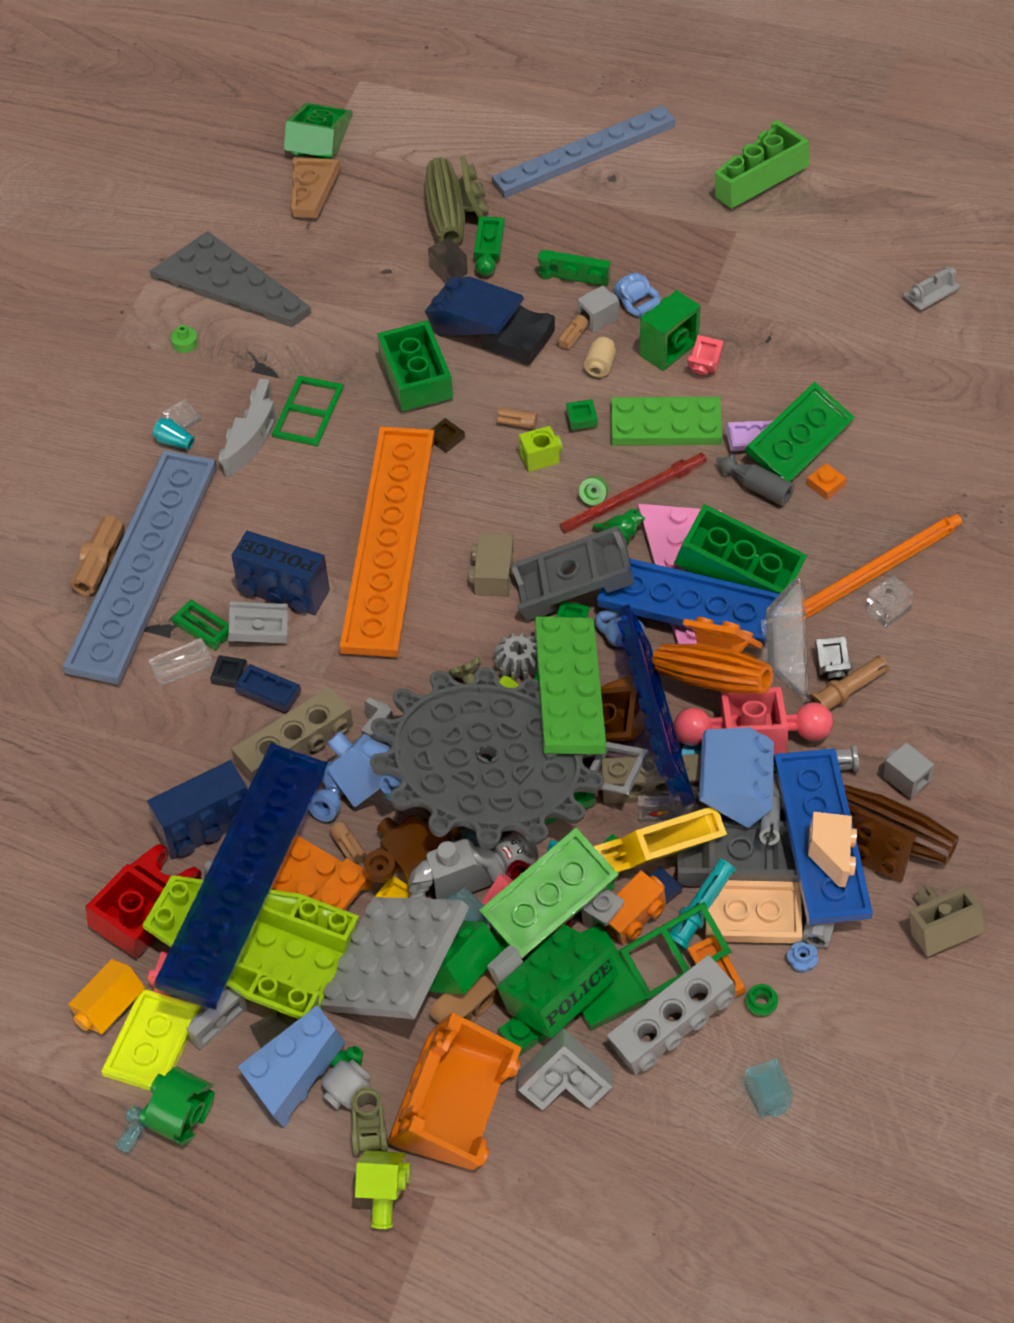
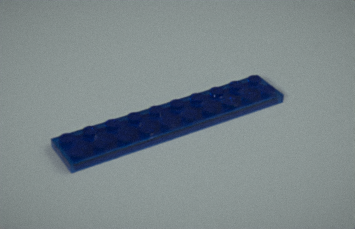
[154,743,328,1010]

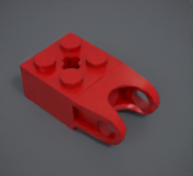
[85,844,202,959]

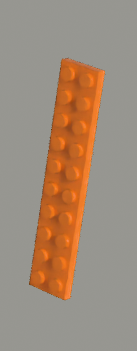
[340,426,434,657]

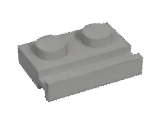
[228,602,288,643]

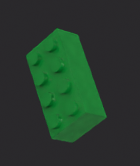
[674,504,808,613]

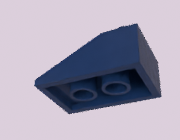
[424,276,524,336]

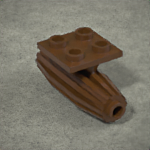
[844,785,959,883]

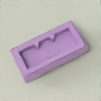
[725,420,773,451]

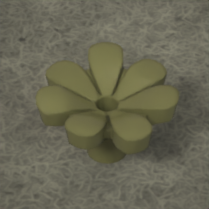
[447,656,481,684]

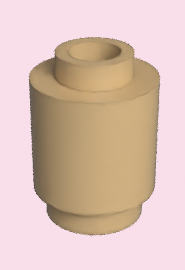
[584,337,616,377]

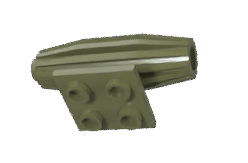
[425,156,489,246]

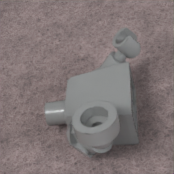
[408,839,505,900]

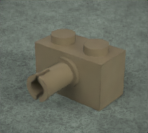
[909,885,984,957]

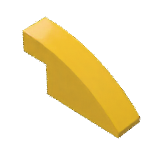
[594,807,727,873]

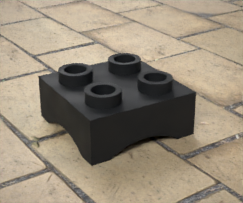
[482,305,555,365]

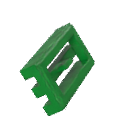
[172,599,229,651]

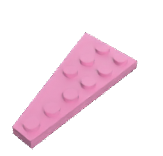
[638,504,722,644]

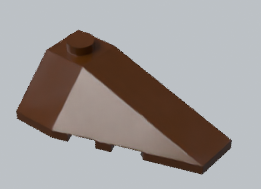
[601,685,650,742]

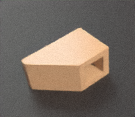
[808,812,857,887]

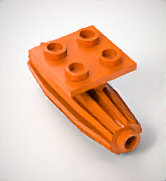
[652,616,773,694]

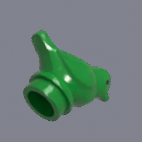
[592,509,645,546]

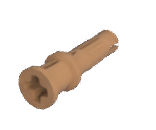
[807,655,889,710]

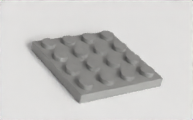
[321,897,469,1019]

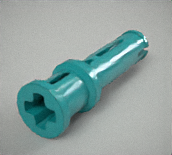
[669,858,736,951]

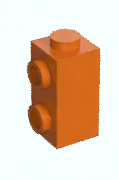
[599,870,666,946]

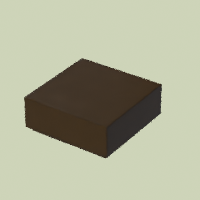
[431,418,465,453]

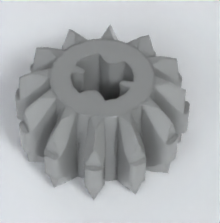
[494,631,538,681]

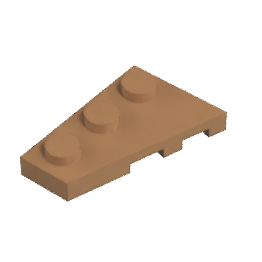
[291,157,341,218]

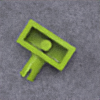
[355,1150,411,1229]

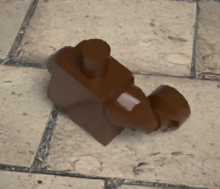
[364,815,469,884]

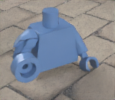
[308,731,402,822]

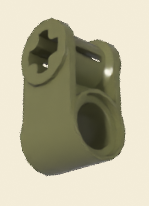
[352,1087,388,1156]

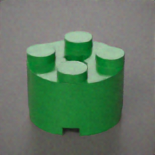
[139,1067,215,1145]

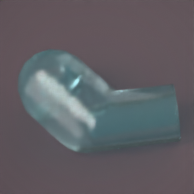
[115,1105,146,1154]

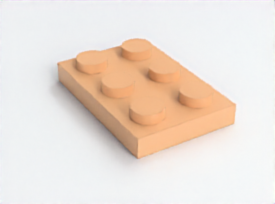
[705,880,802,944]

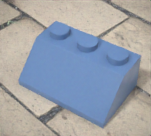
[699,727,774,828]

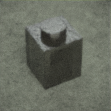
[428,238,468,283]

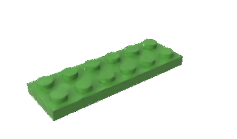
[534,616,606,755]

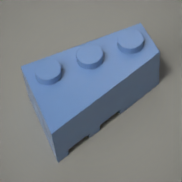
[238,1005,346,1128]

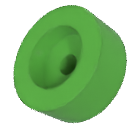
[171,325,198,353]
[579,476,609,505]

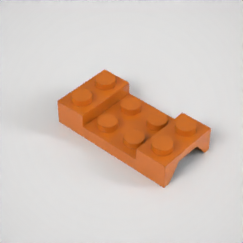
[234,815,374,911]

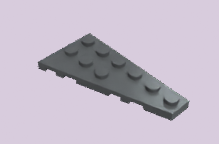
[149,231,311,327]

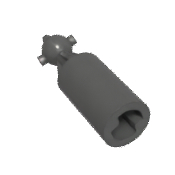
[716,453,795,506]

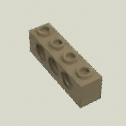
[231,686,353,788]
[602,754,701,804]

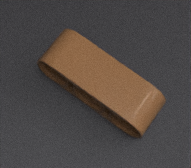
[430,969,501,1023]

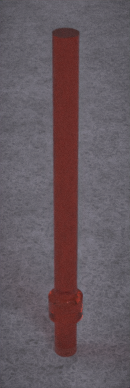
[559,452,707,534]

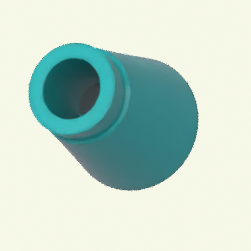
[152,417,195,451]

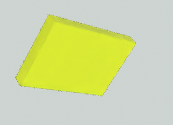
[101,989,202,1091]

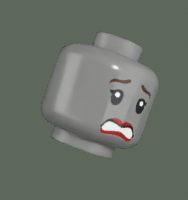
[492,831,538,874]

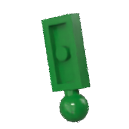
[474,216,505,277]

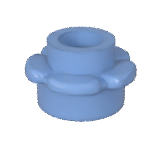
[787,942,819,972]

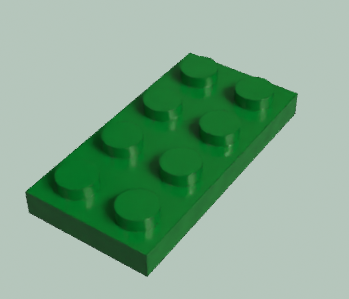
[744,381,855,482]

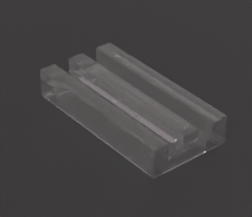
[148,638,214,686]

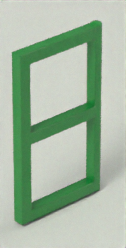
[272,375,344,447]
[619,902,732,1000]

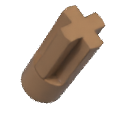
[557,314,589,350]
[497,407,538,429]
[330,822,367,864]

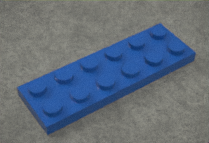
[597,558,783,646]
[773,748,873,925]

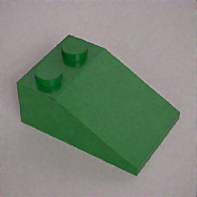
[284,102,353,159]

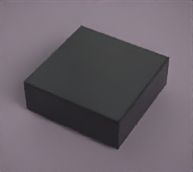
[210,655,248,688]

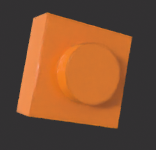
[806,463,847,500]

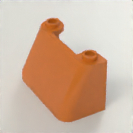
[388,1012,522,1170]

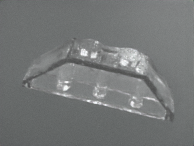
[761,578,810,702]

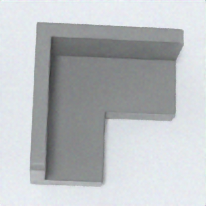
[518,1028,613,1111]

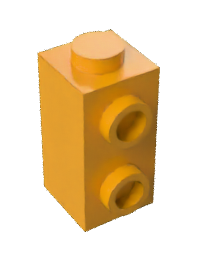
[68,959,145,1034]

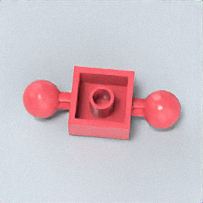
[674,687,833,754]

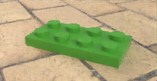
[612,397,722,446]
[479,828,619,960]

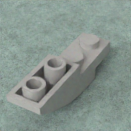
[219,378,277,477]

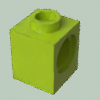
[519,426,563,472]

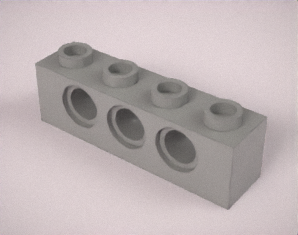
[607,955,736,1075]

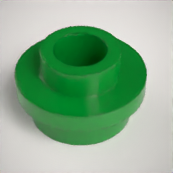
[745,984,778,1016]

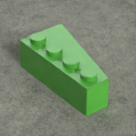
[714,119,809,209]

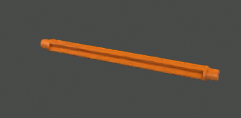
[775,514,962,631]

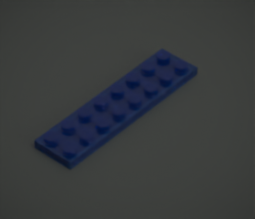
[617,604,696,807]

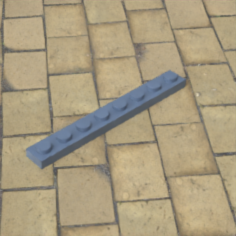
[492,105,676,199]

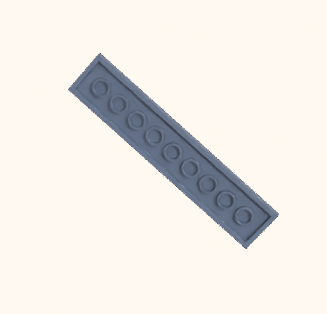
[63,450,217,685]

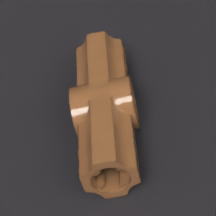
[70,515,125,596]

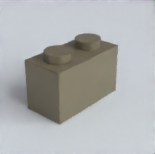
[469,532,514,597]

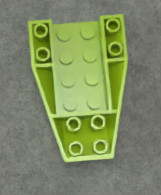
[143,875,359,1019]

